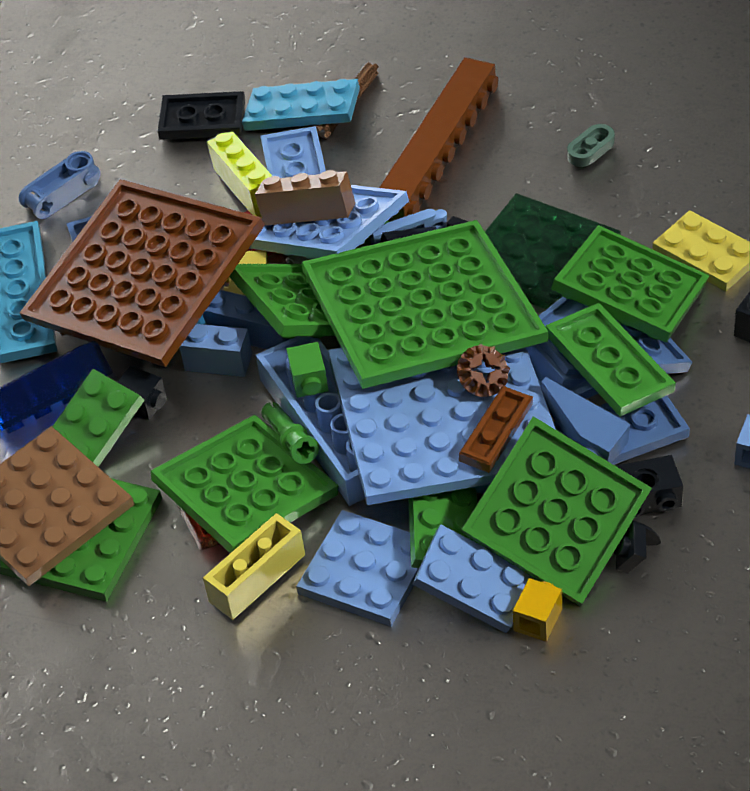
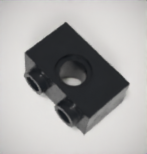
[616,455,683,518]

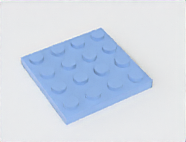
[249,185,409,259]

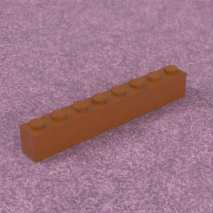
[379,57,499,222]

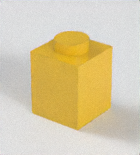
[513,578,562,642]

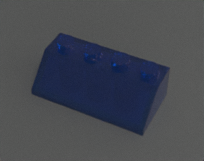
[0,340,113,434]

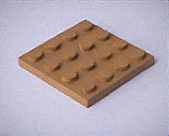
[0,426,134,586]

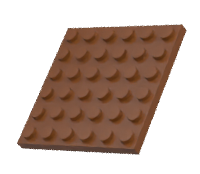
[20,179,265,367]

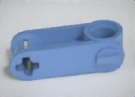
[19,151,101,219]

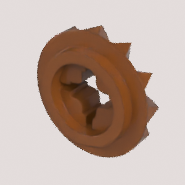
[457,344,510,397]

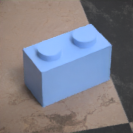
[180,324,252,377]

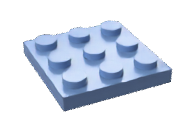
[296,510,419,627]

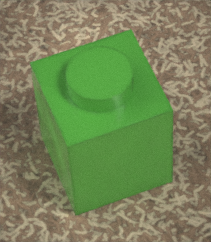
[286,342,329,398]

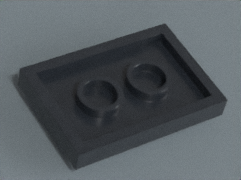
[157,91,245,140]

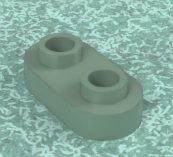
[567,124,615,167]

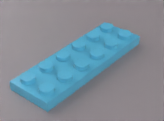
[0,221,57,363]

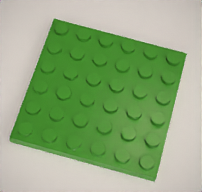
[302,220,548,389]

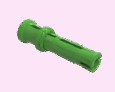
[261,402,319,464]

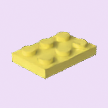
[652,210,750,292]

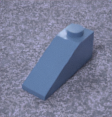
[541,377,631,464]

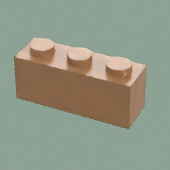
[255,170,355,226]

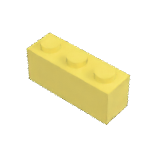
[203,513,305,620]

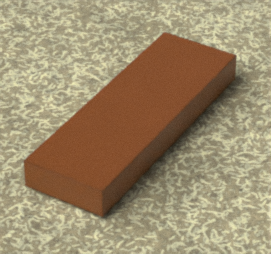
[459,386,533,473]

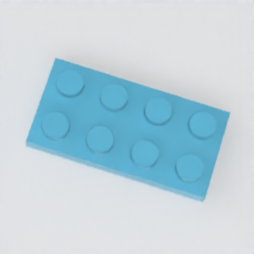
[242,79,360,131]

